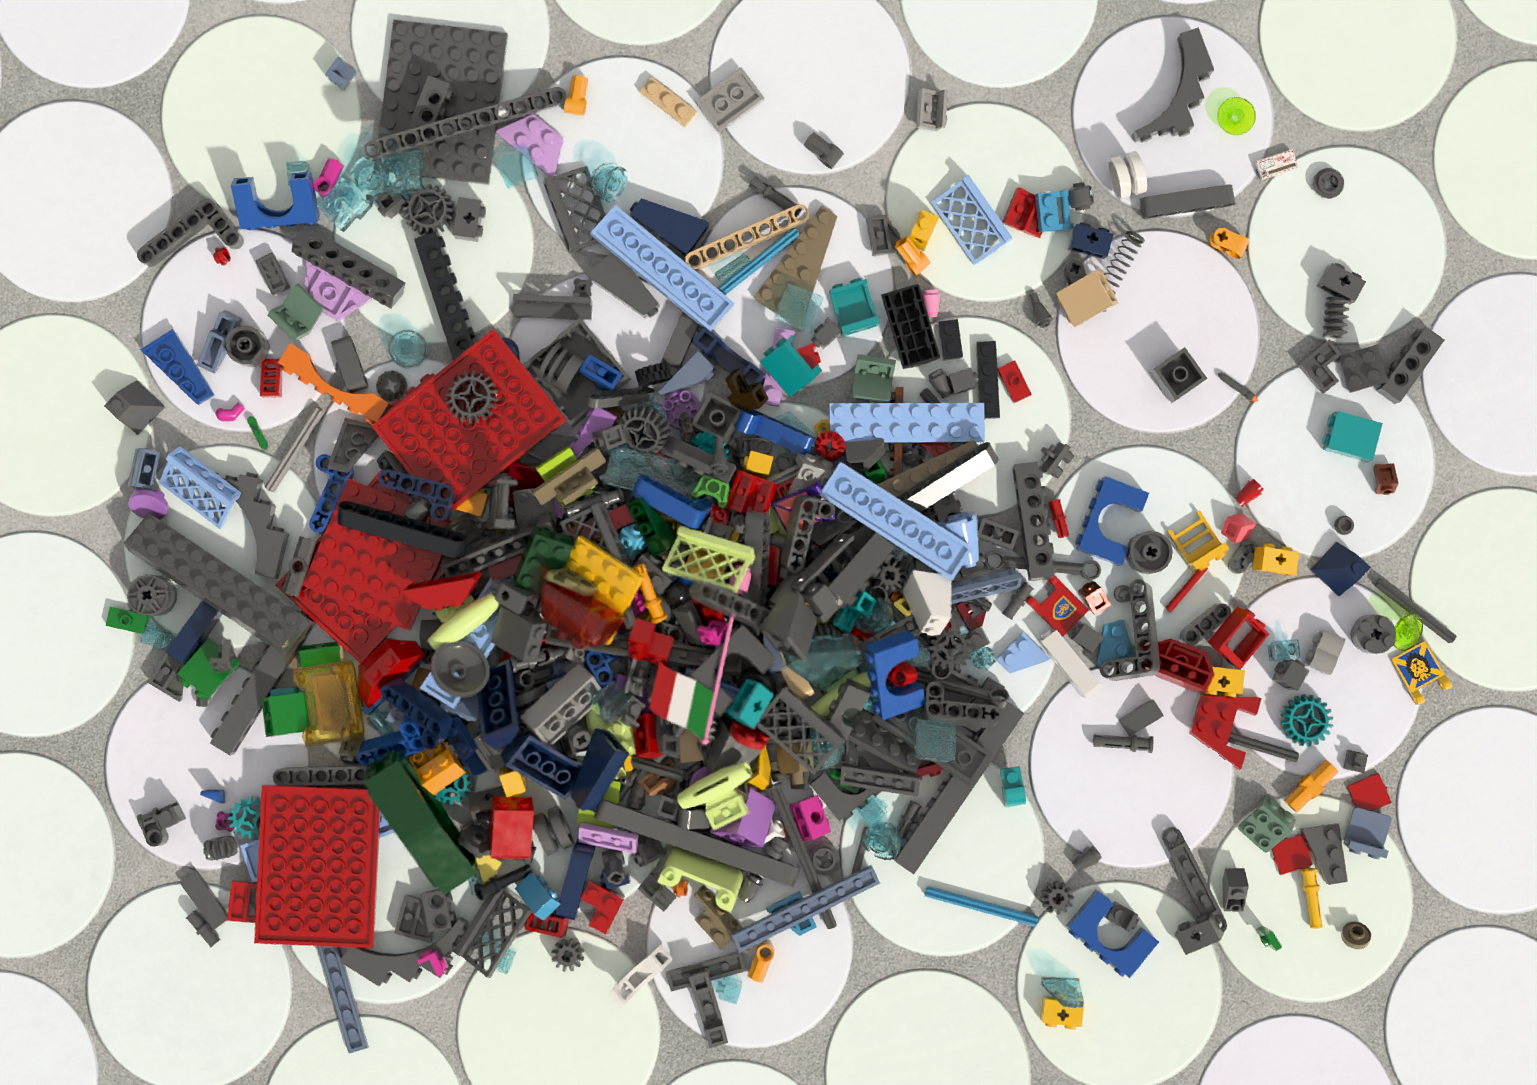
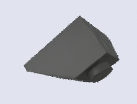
[104,380,165,435]

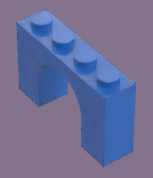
[231,172,320,230]
[1075,476,1149,566]
[865,630,925,720]
[1066,889,1159,978]

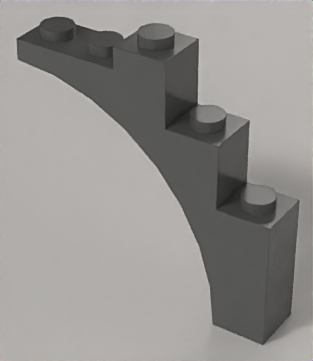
[1132,27,1214,143]
[215,472,289,579]
[339,917,468,986]

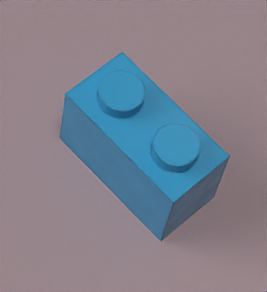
[514,872,561,920]

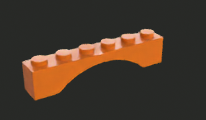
[278,343,391,425]

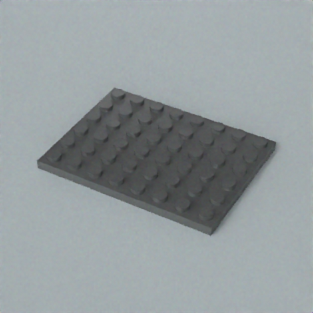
[374,20,508,185]

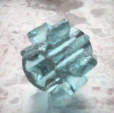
[971,647,996,671]

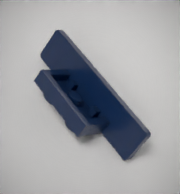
[447,715,487,778]

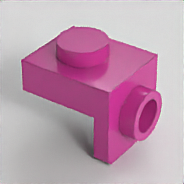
[697,620,728,645]
[417,949,448,977]

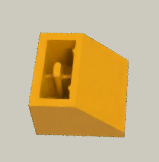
[408,741,466,795]

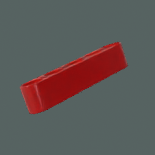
[838,618,917,687]

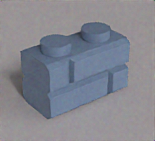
[128,448,161,490]

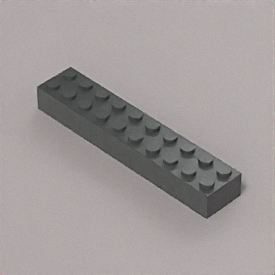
[124,513,309,656]

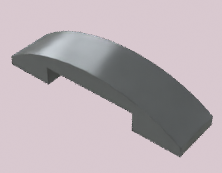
[656,714,680,758]
[688,971,728,1048]

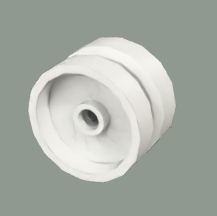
[1107,151,1147,200]

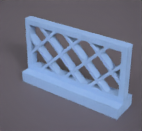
[931,174,1013,265]
[159,446,241,529]

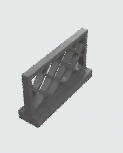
[543,166,606,254]
[560,503,632,568]
[756,686,846,775]
[453,888,532,978]

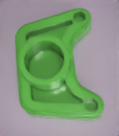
[692,475,729,508]

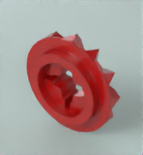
[814,431,845,461]

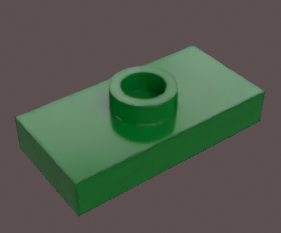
[105,607,149,634]
[1256,926,1282,951]

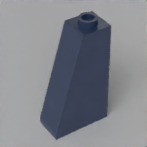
[630,198,709,256]
[165,601,222,662]
[571,728,630,811]

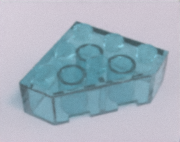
[783,634,866,691]

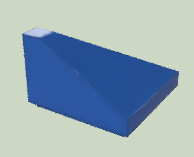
[200,790,225,803]

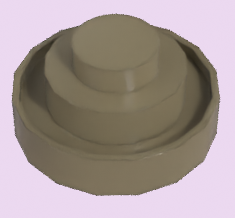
[1341,921,1371,949]

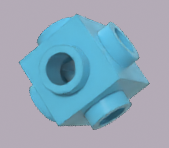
[620,523,647,558]

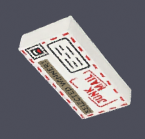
[1255,149,1299,180]

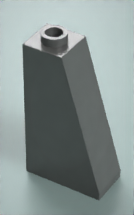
[586,253,660,318]

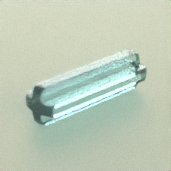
[715,253,750,281]

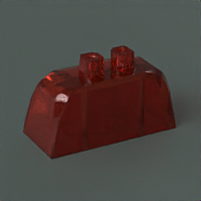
[541,581,625,650]

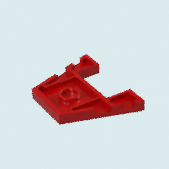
[1189,696,1262,770]

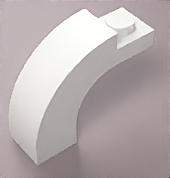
[608,945,673,1008]

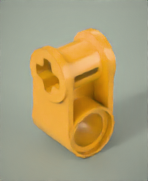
[1209,228,1249,259]

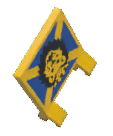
[1390,641,1452,705]

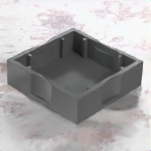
[523,318,631,428]

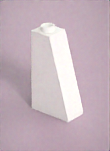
[1039,629,1102,698]

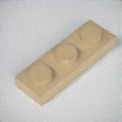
[640,76,697,128]

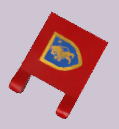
[1025,575,1089,637]

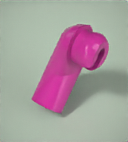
[215,402,245,422]

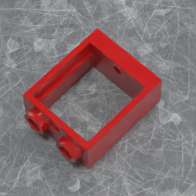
[1208,606,1269,670]

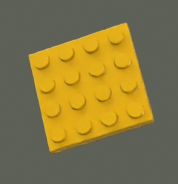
[546,536,644,645]

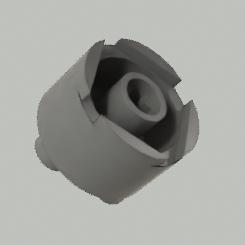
[225,326,270,367]
[1351,615,1396,654]

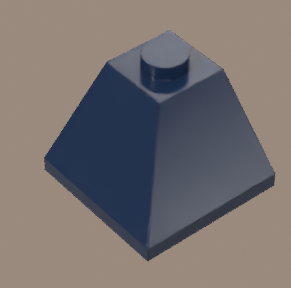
[1310,542,1371,596]

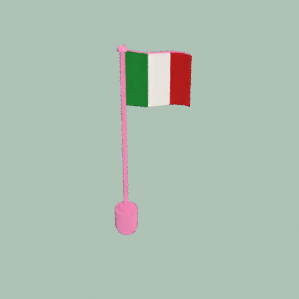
[649,565,751,744]

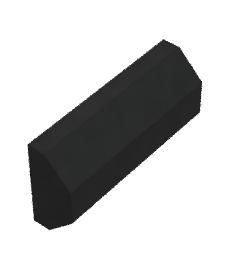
[881,284,940,369]

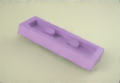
[578,823,638,854]

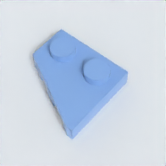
[996,632,1050,673]

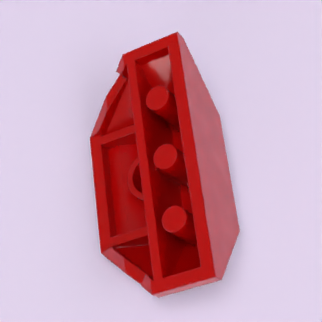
[402,571,481,610]
[1143,638,1215,692]
[357,639,426,708]

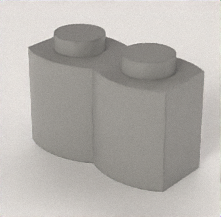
[1305,630,1346,675]

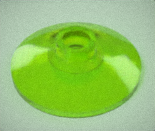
[1217,97,1256,135]
[1394,614,1423,651]

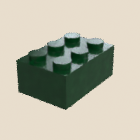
[513,525,573,598]

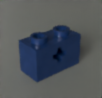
[1068,223,1114,259]

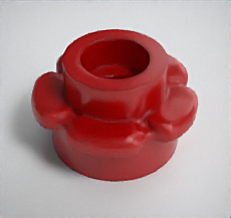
[213,247,231,266]

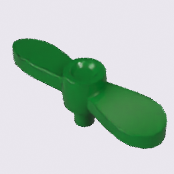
[247,416,268,449]

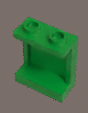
[177,638,241,701]
[261,691,318,737]

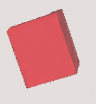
[1221,513,1256,543]

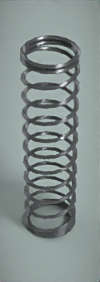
[1103,231,1145,312]

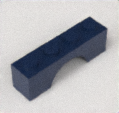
[692,327,766,385]

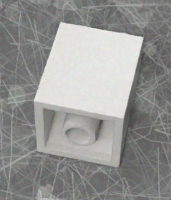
[903,570,951,636]

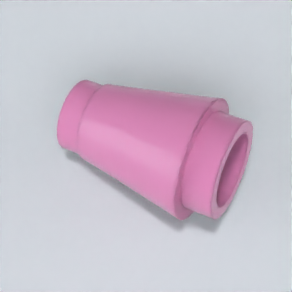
[922,289,940,317]

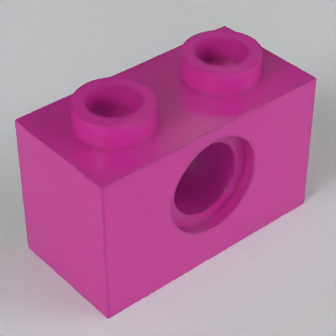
[790,795,831,842]

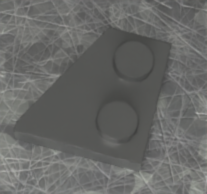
[866,215,901,256]
[147,653,186,702]
[394,895,432,943]

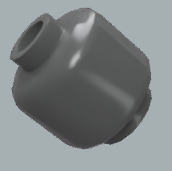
[1068,182,1094,211]

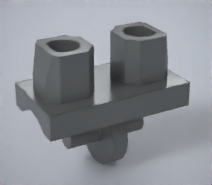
[1041,442,1074,478]
[623,658,651,696]
[637,873,677,912]

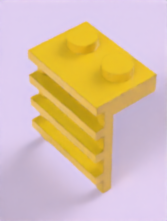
[1167,511,1229,571]

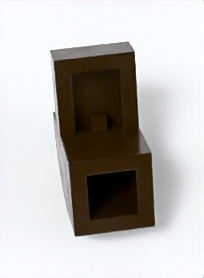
[725,368,769,411]

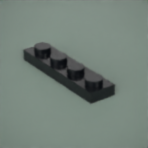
[976,341,1000,419]

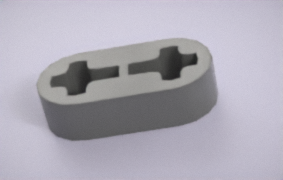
[1228,540,1258,574]

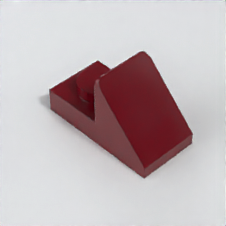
[956,602,986,632]

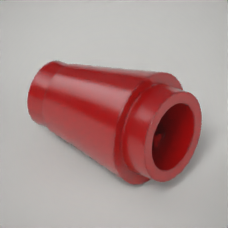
[1235,479,1264,507]

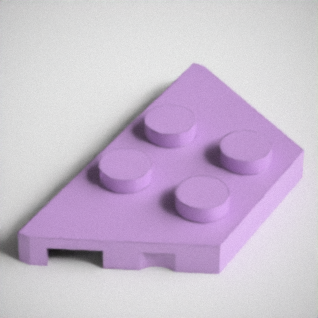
[496,114,564,177]
[305,261,372,321]

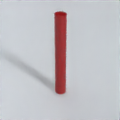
[1165,567,1208,613]

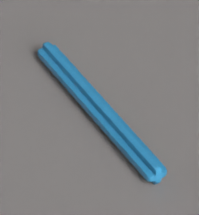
[717,228,799,295]
[925,886,1038,926]

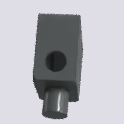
[490,578,540,615]

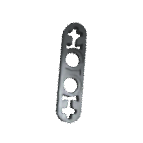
[586,387,655,409]

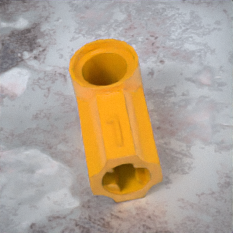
[564,75,589,116]
[894,236,931,276]
[747,941,774,983]

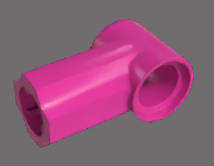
[314,158,344,199]

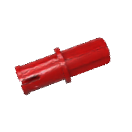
[1048,499,1069,538]

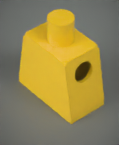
[909,209,939,252]

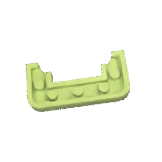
[658,846,743,912]

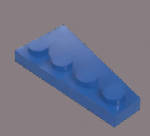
[140,329,215,405]

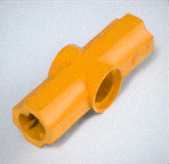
[1284,760,1338,812]

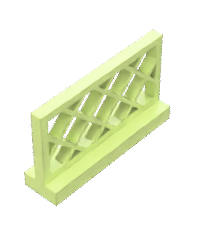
[662,526,755,594]

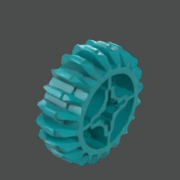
[1280,694,1334,747]

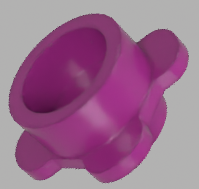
[215,811,235,832]

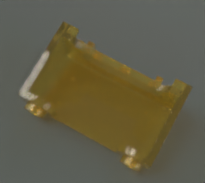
[293,660,365,747]

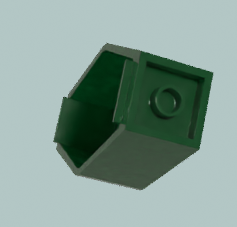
[364,749,478,895]

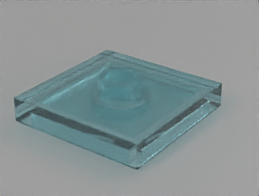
[774,283,824,333]
[915,719,956,763]

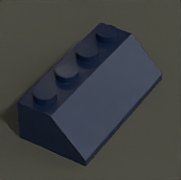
[477,659,518,750]
[500,734,582,800]

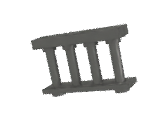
[481,476,517,531]
[789,533,856,623]

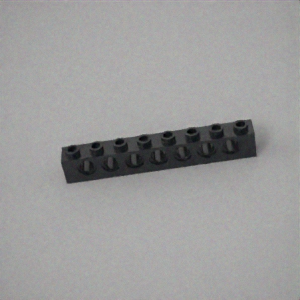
[414,232,475,361]

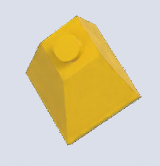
[747,746,772,792]

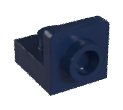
[600,869,631,890]

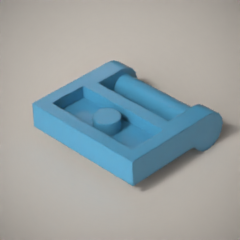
[1035,190,1073,232]

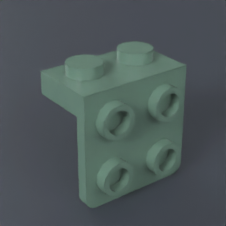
[267,284,324,341]
[852,354,896,403]
[1238,794,1295,852]

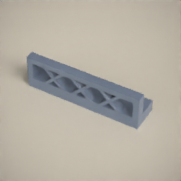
[951,569,1023,604]

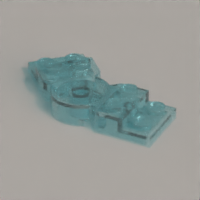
[317,150,423,232]

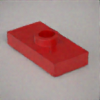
[997,360,1032,403]

